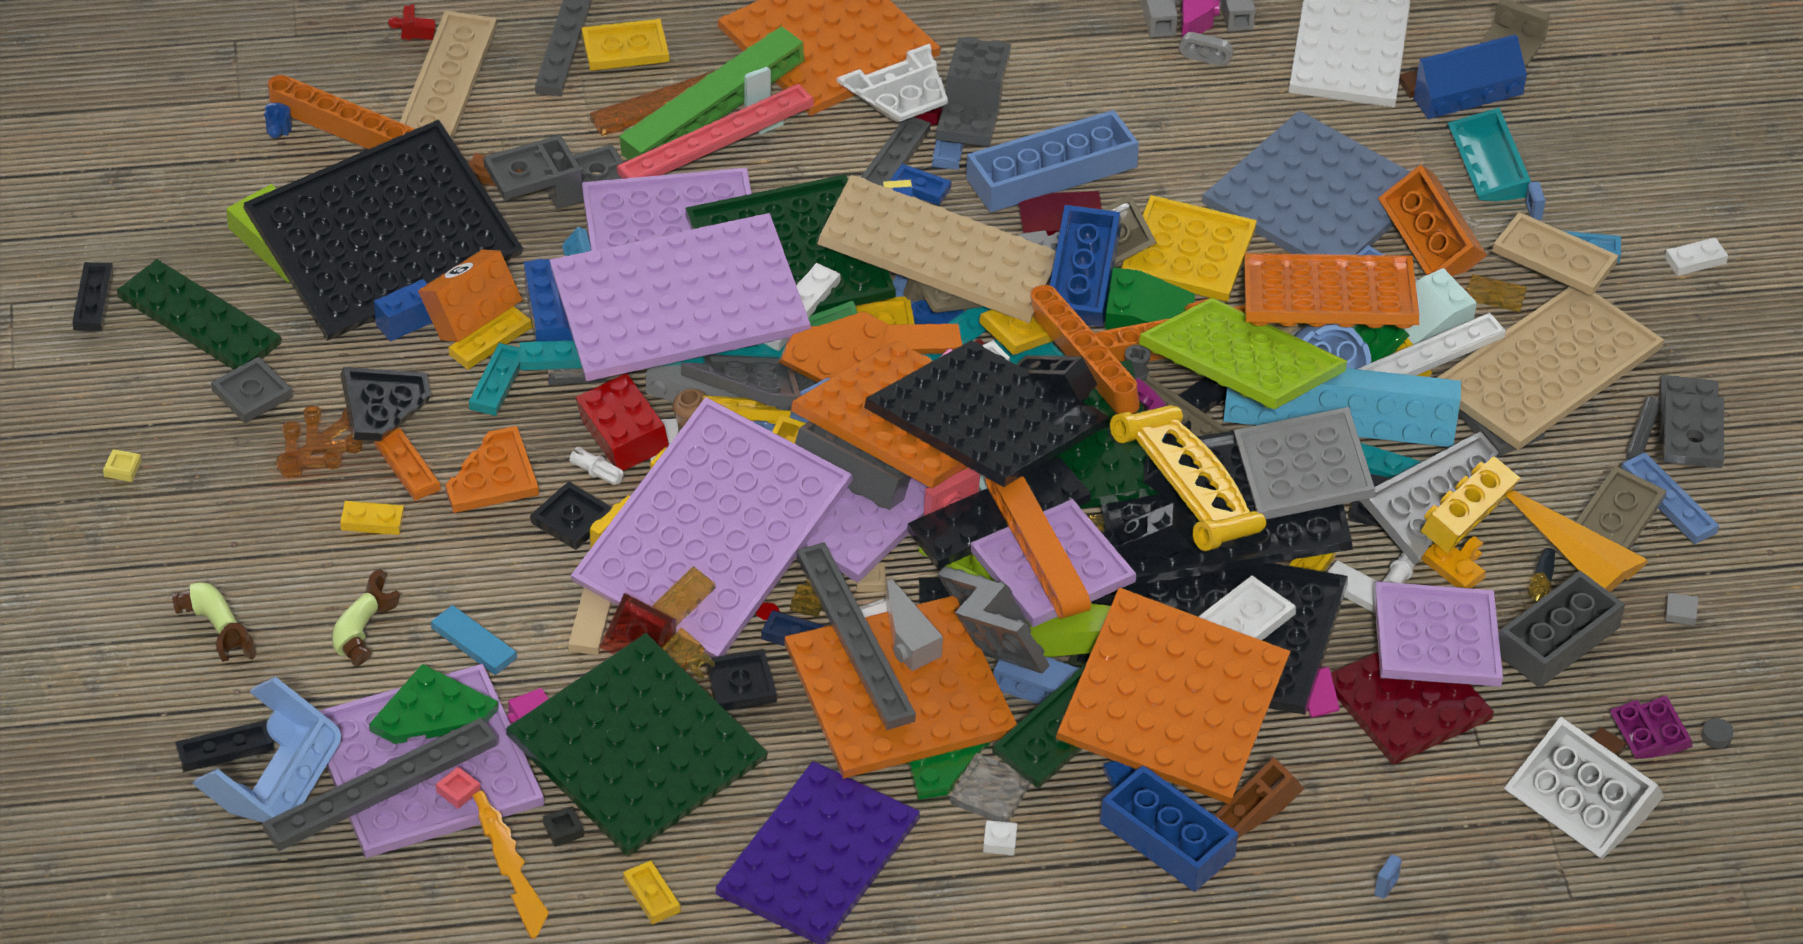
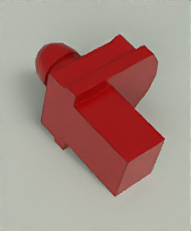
[388,4,435,41]

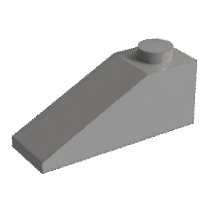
[886,579,943,671]

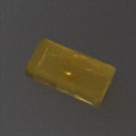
[1467,274,1527,312]
[651,566,716,628]

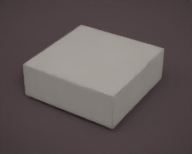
[1665,592,1698,626]

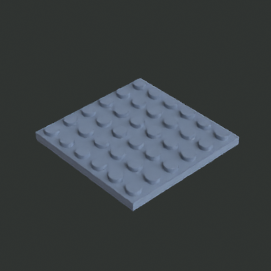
[1202,110,1410,255]

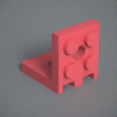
[924,467,980,516]

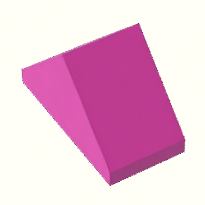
[1307,666,1340,718]

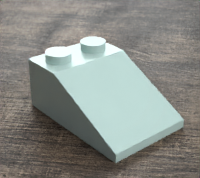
[1403,268,1477,345]

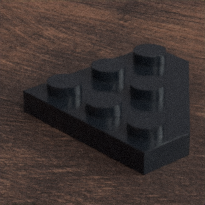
[340,367,431,441]

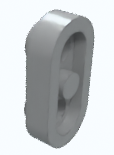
[1179,32,1233,66]

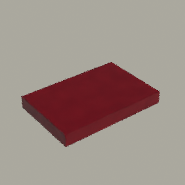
[1017,191,1102,236]

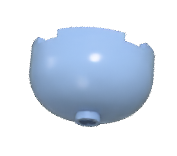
[1295,324,1371,369]

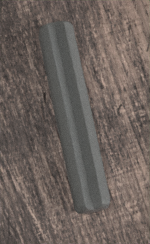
[1626,396,1661,460]

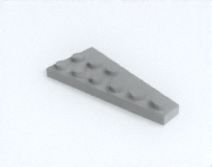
[1360,431,1499,565]

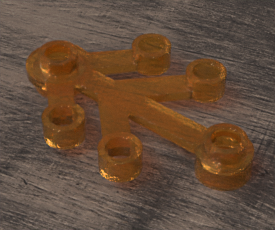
[276,405,362,478]

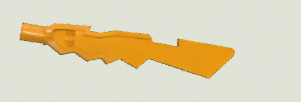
[473,791,549,939]

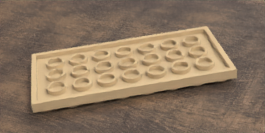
[817,175,1056,323]
[1437,286,1664,450]

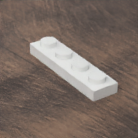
[764,263,841,351]

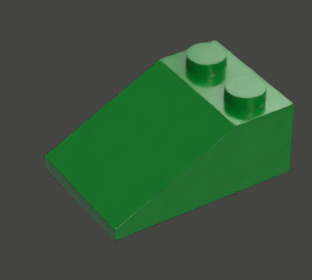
[1105,267,1195,330]

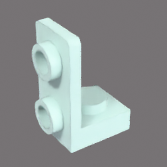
[744,67,784,134]

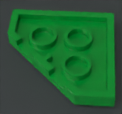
[369,664,499,744]
[908,741,992,800]

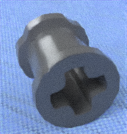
[1125,345,1150,381]

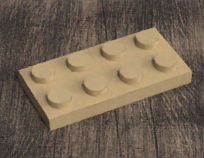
[1492,212,1618,296]

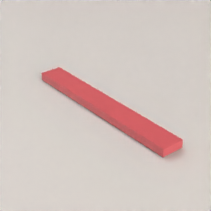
[617,84,814,179]

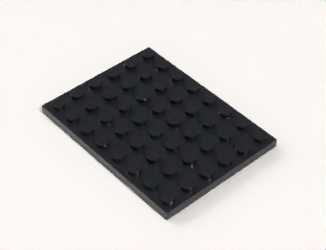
[243,119,523,341]
[1101,431,1353,588]
[1069,563,1348,715]

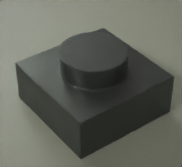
[543,807,584,847]

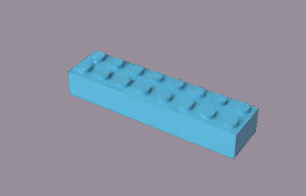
[1223,368,1461,447]

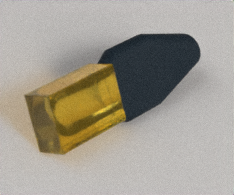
[1528,548,1555,603]

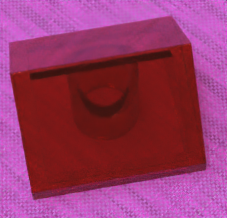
[600,593,676,655]

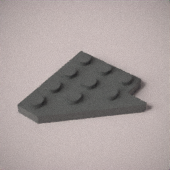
[681,354,801,410]

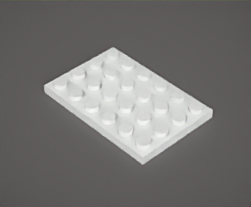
[1289,0,1410,107]

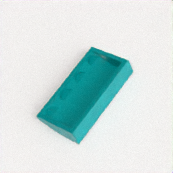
[1448,107,1531,201]

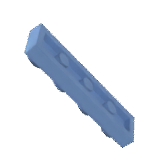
[1621,452,1719,544]

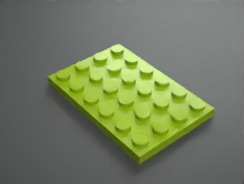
[1139,298,1347,409]

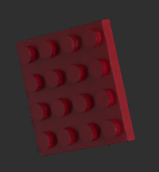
[1331,652,1494,765]

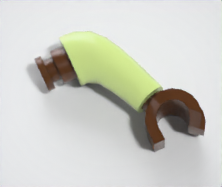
[332,569,400,666]
[172,582,256,662]

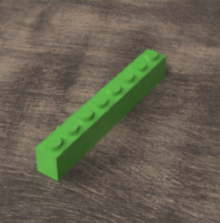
[619,26,804,160]

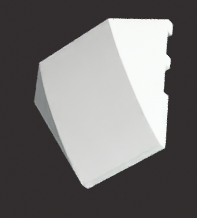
[837,44,948,121]

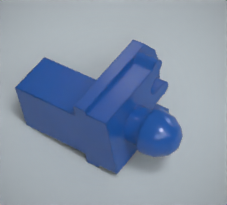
[264,102,292,139]

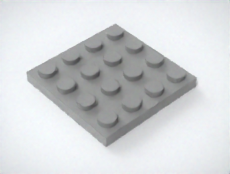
[1234,407,1376,519]

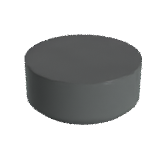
[1701,718,1734,749]

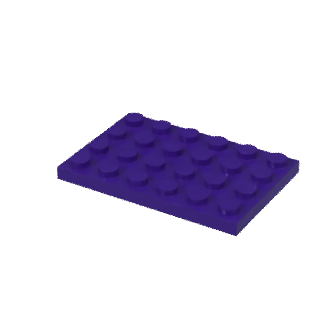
[716,761,920,944]

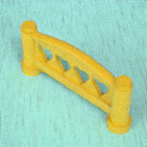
[1110,405,1266,551]

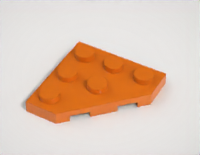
[779,311,889,382]
[446,426,539,513]

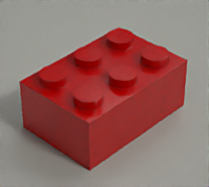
[575,373,669,471]

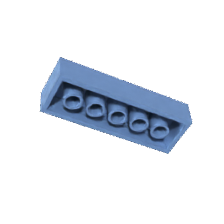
[966,110,1139,212]

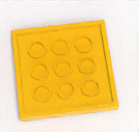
[1121,195,1257,302]

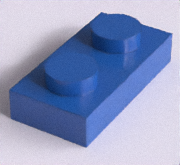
[890,164,951,206]

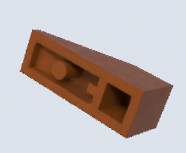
[1214,757,1304,838]

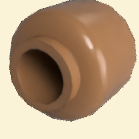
[673,389,707,428]

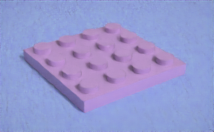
[970,499,1136,627]
[1374,582,1503,687]

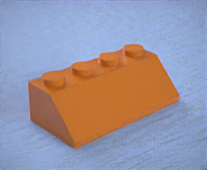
[1378,164,1487,276]

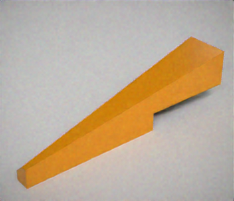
[1506,490,1648,592]

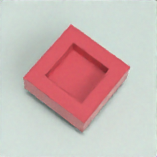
[436,767,481,809]

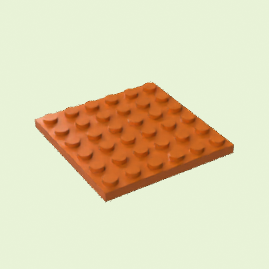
[718,0,940,116]
[1244,253,1419,328]
[791,341,967,489]
[1056,587,1290,804]
[784,596,1017,779]

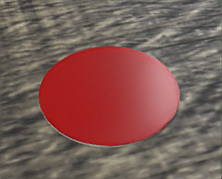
[756,602,780,621]

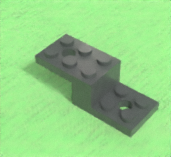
[936,37,1011,147]
[483,135,624,209]
[1659,375,1724,468]
[938,567,1050,674]

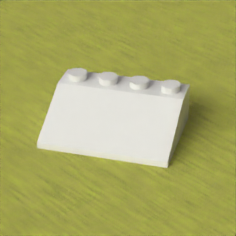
[1504,717,1664,859]

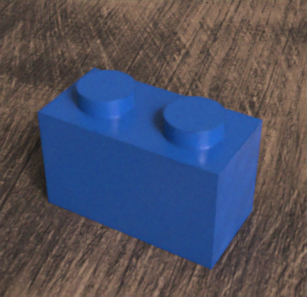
[374,279,432,342]

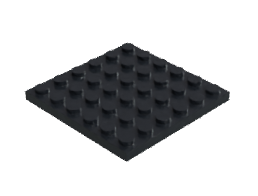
[864,340,1109,487]

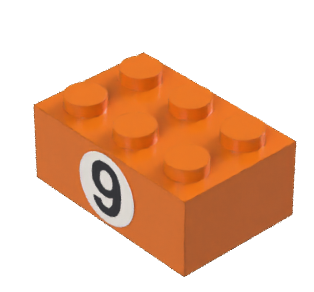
[418,250,522,342]

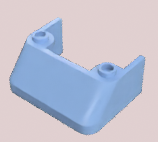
[193,677,341,823]

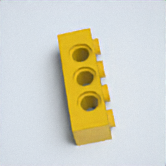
[1421,456,1520,554]

